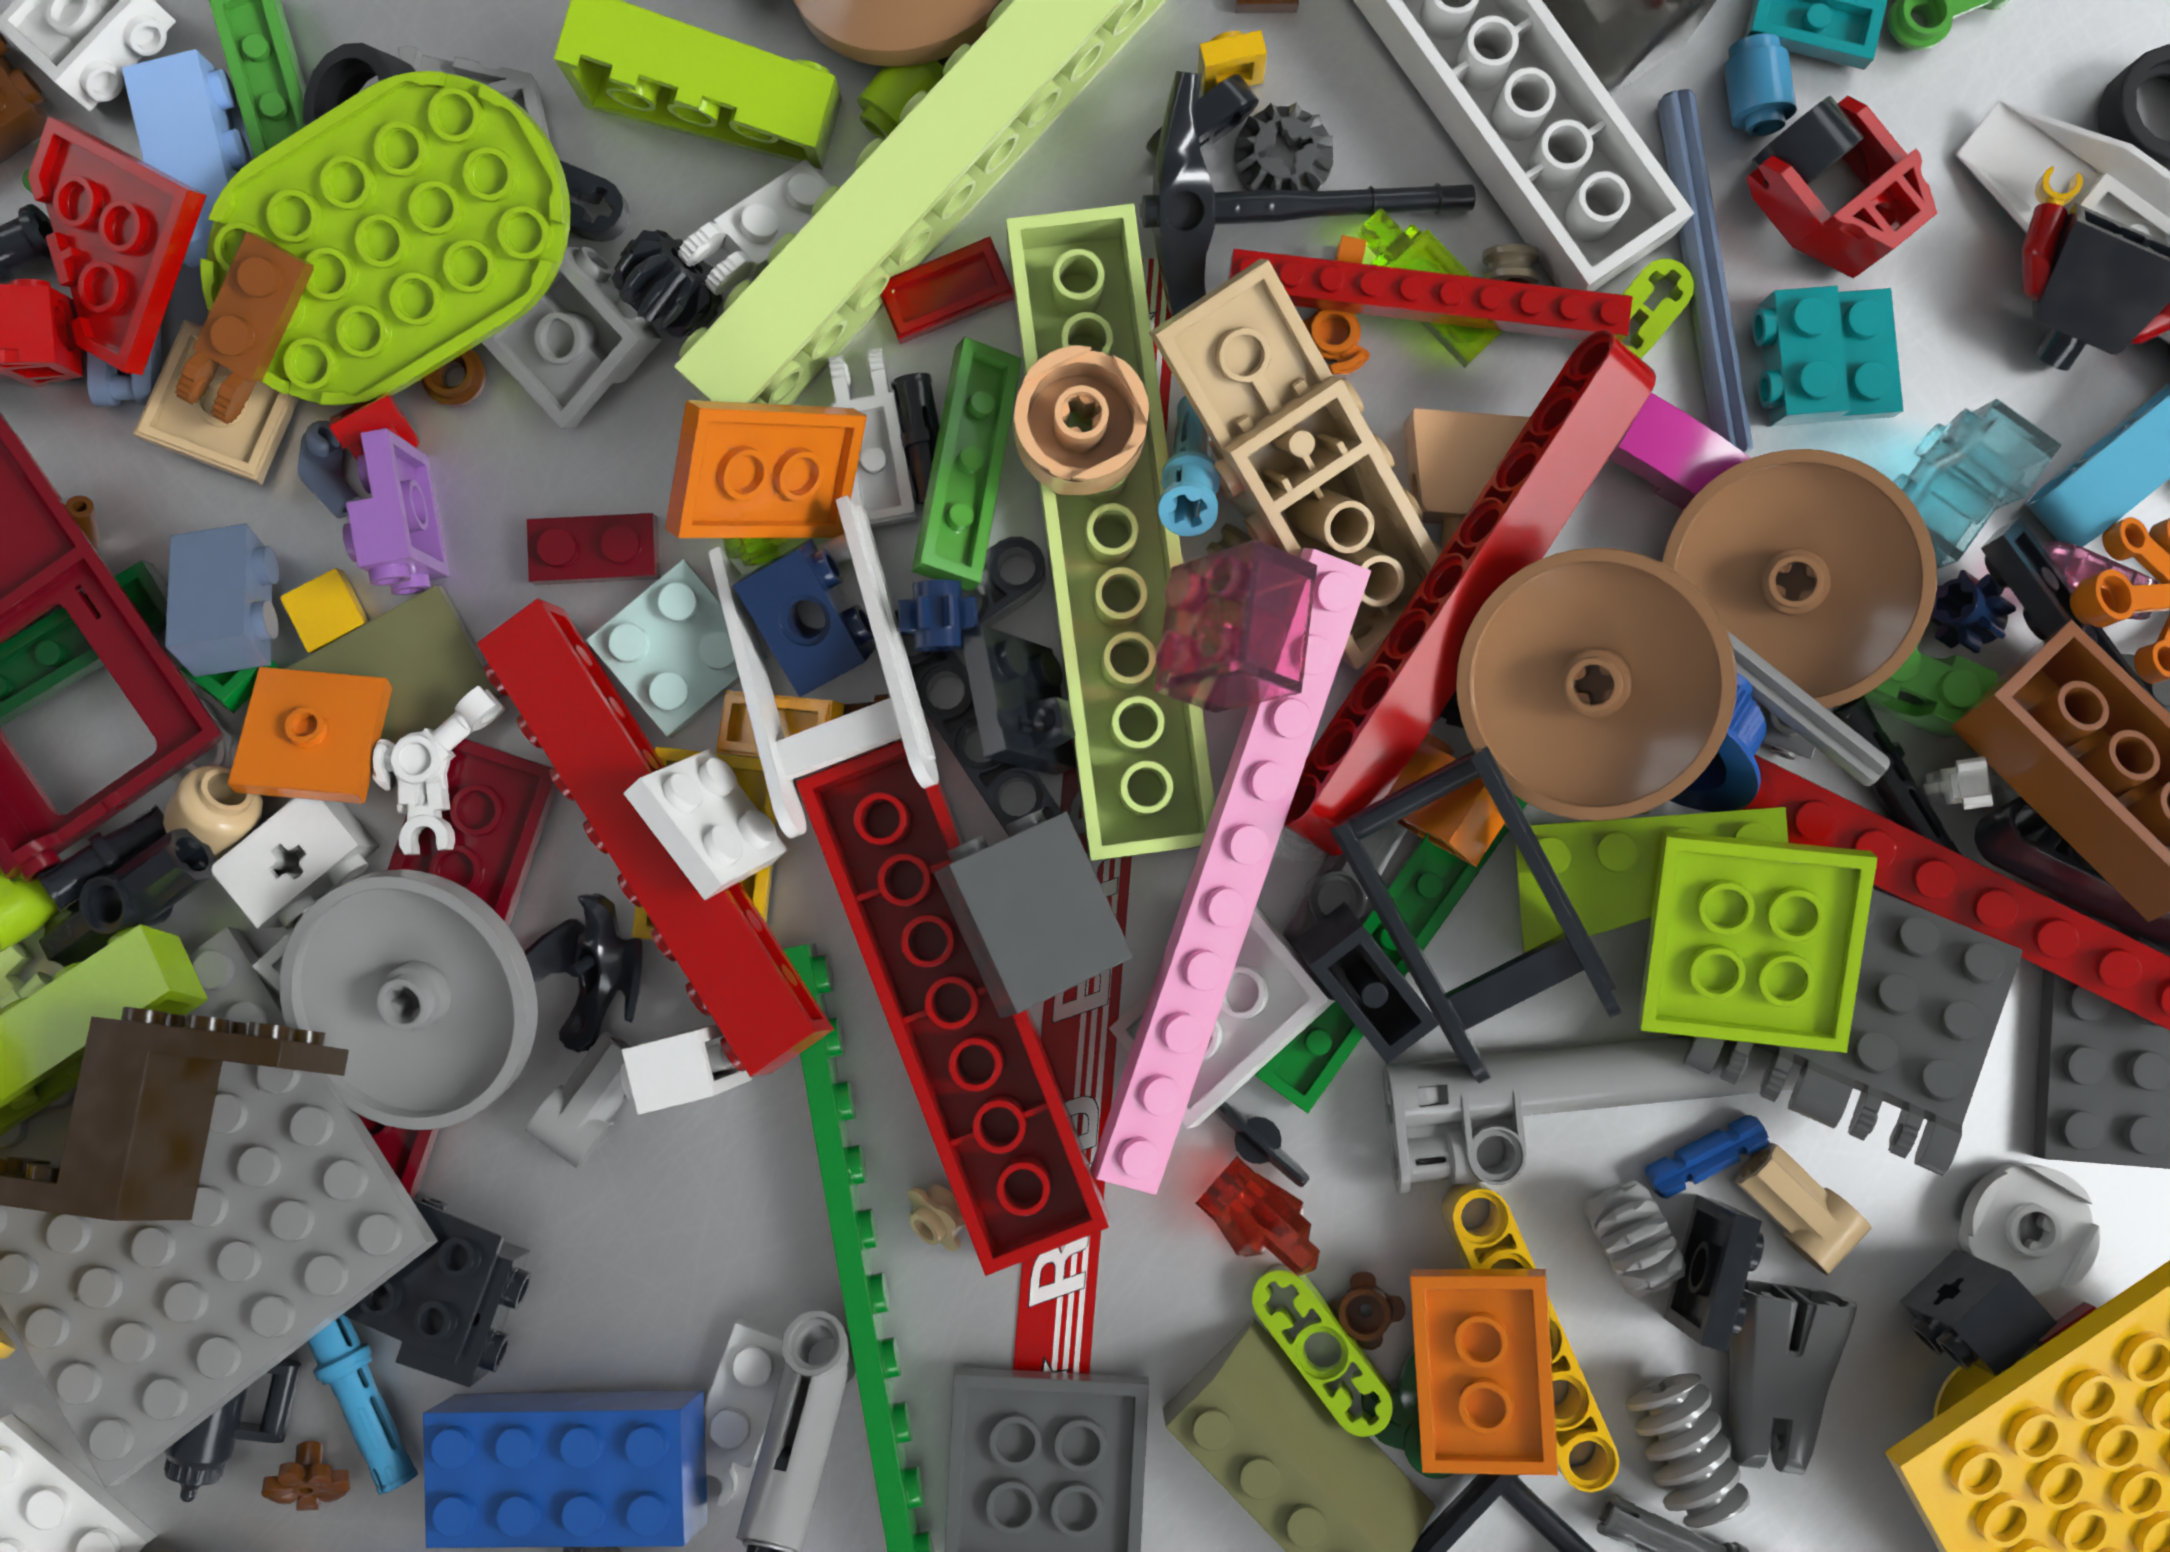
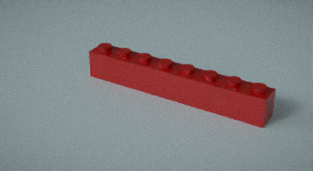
[476,598,834,1077]

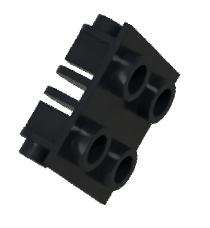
[344,1197,505,1365]

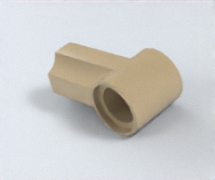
[1734,1143,1872,1276]

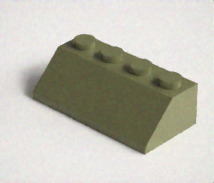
[1163,1317,1436,1552]

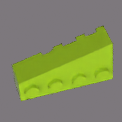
[554,0,842,170]
[1514,807,1789,953]

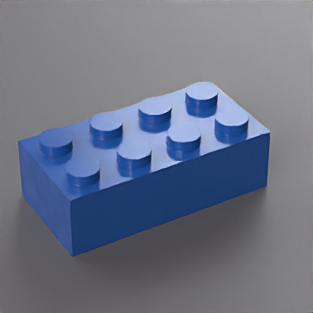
[423,1390,708,1548]

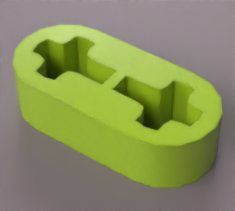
[1622,258,1694,359]

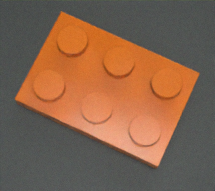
[665,400,867,538]
[1410,1269,1558,1476]

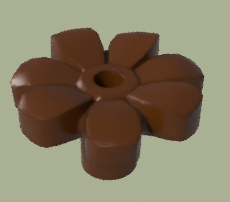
[261,1441,350,1511]

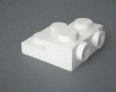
[0,0,176,112]

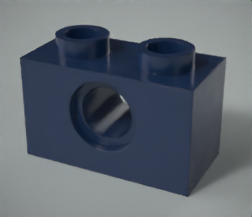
[733,538,876,698]

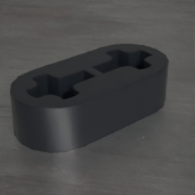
[1146,74,1259,161]
[560,160,630,242]

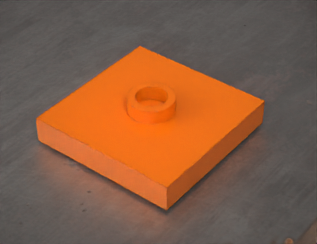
[227,667,393,804]

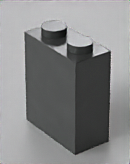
[934,809,1134,1018]

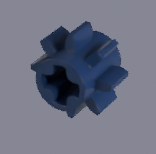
[1930,570,2016,654]
[898,580,978,652]

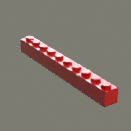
[1228,249,1633,341]

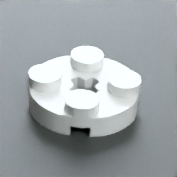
[1958,1163,2101,1296]

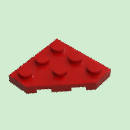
[28,116,207,375]

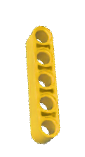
[1441,1182,1620,1493]

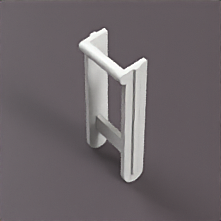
[708,495,939,838]

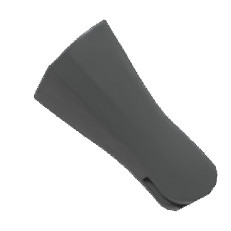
[1728,1280,1857,1475]

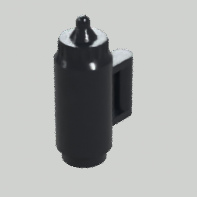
[164,1358,302,1502]

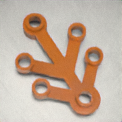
[2070,517,2170,684]

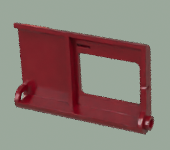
[0,412,224,883]

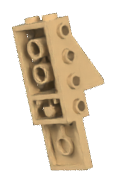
[1149,258,1443,670]

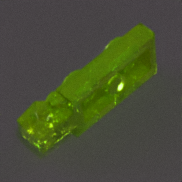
[1358,208,1503,368]

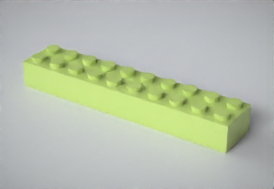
[674,0,1167,405]
[1006,203,1215,862]

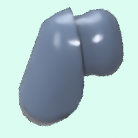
[297,420,361,519]

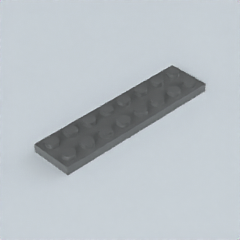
[2033,654,2170,1169]

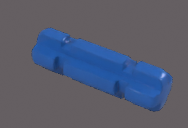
[1645,1115,1770,1199]

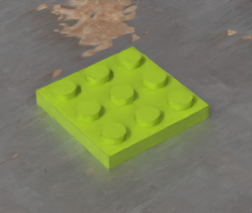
[1638,831,1878,1053]

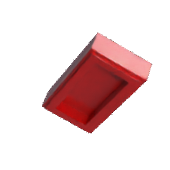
[880,236,1014,345]

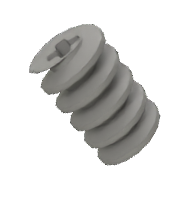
[1625,1373,1750,1528]

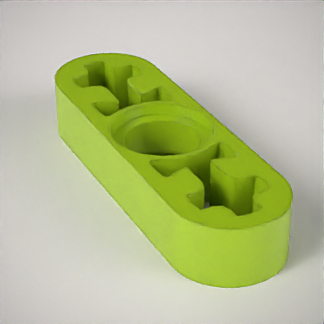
[1252,1265,1395,1437]

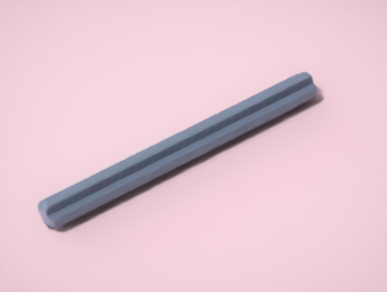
[1658,89,1753,454]

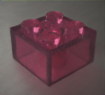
[1154,539,1317,713]

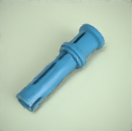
[307,1312,418,1495]

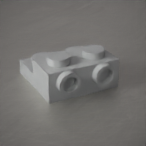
[482,246,662,429]

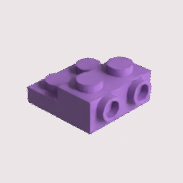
[343,428,450,595]

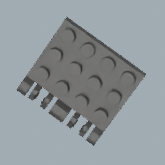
[1683,889,2023,1176]

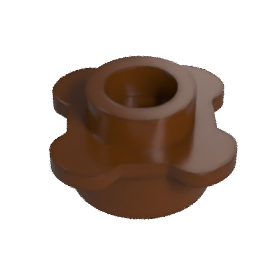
[1329,1271,1406,1350]

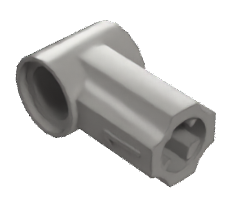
[525,1031,632,1169]

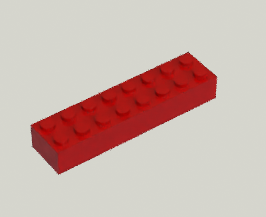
[796,740,1109,1276]

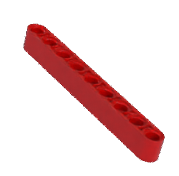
[1284,330,1656,856]

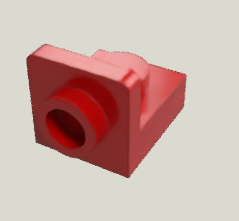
[329,392,419,461]

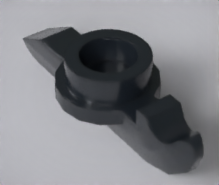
[1215,1102,1309,1187]

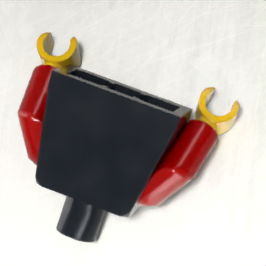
[2022,166,2170,371]

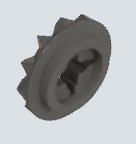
[1234,102,1334,191]

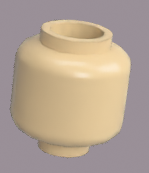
[163,765,263,860]

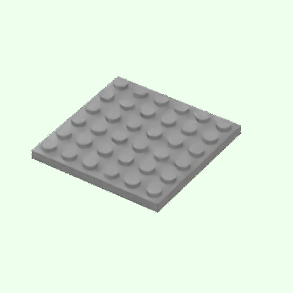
[0,926,438,1488]

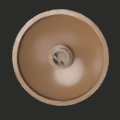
[1662,449,1937,710]
[1456,547,1737,821]

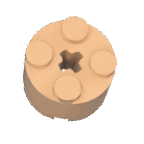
[1014,345,1149,495]

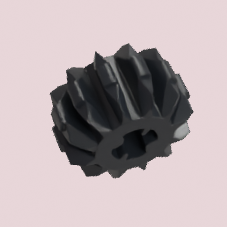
[611,230,724,339]

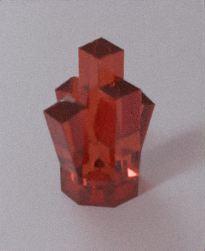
[1195,1155,1320,1276]

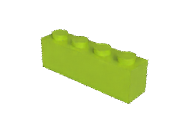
[0,924,208,1136]

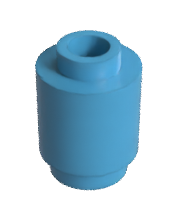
[1724,33,1797,137]

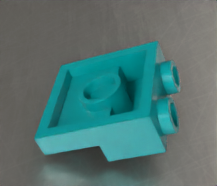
[1753,285,1904,427]

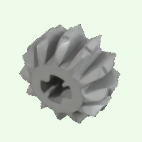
[1585,1180,1686,1299]

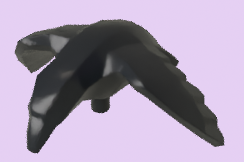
[524,893,643,1053]

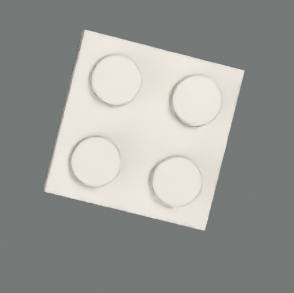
[623,748,788,900]

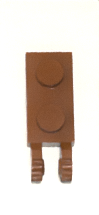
[175,231,314,424]

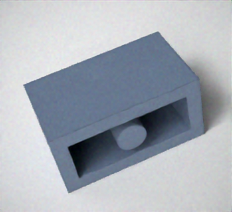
[165,523,280,677]

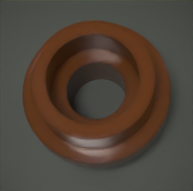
[421,349,486,407]

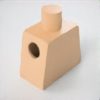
[1403,408,1530,550]

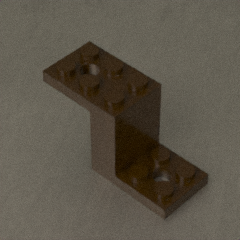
[0,1007,349,1221]

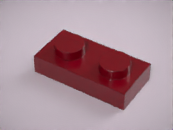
[526,513,660,585]

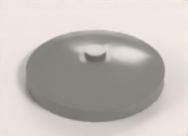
[279,869,538,1130]

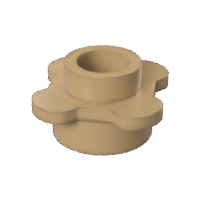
[907,1184,965,1252]

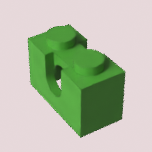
[1863,640,1999,738]

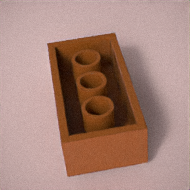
[1951,620,2170,922]

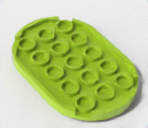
[200,71,570,405]

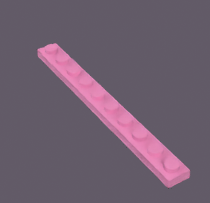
[1090,548,1371,1195]

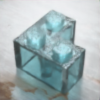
[1893,398,2062,569]

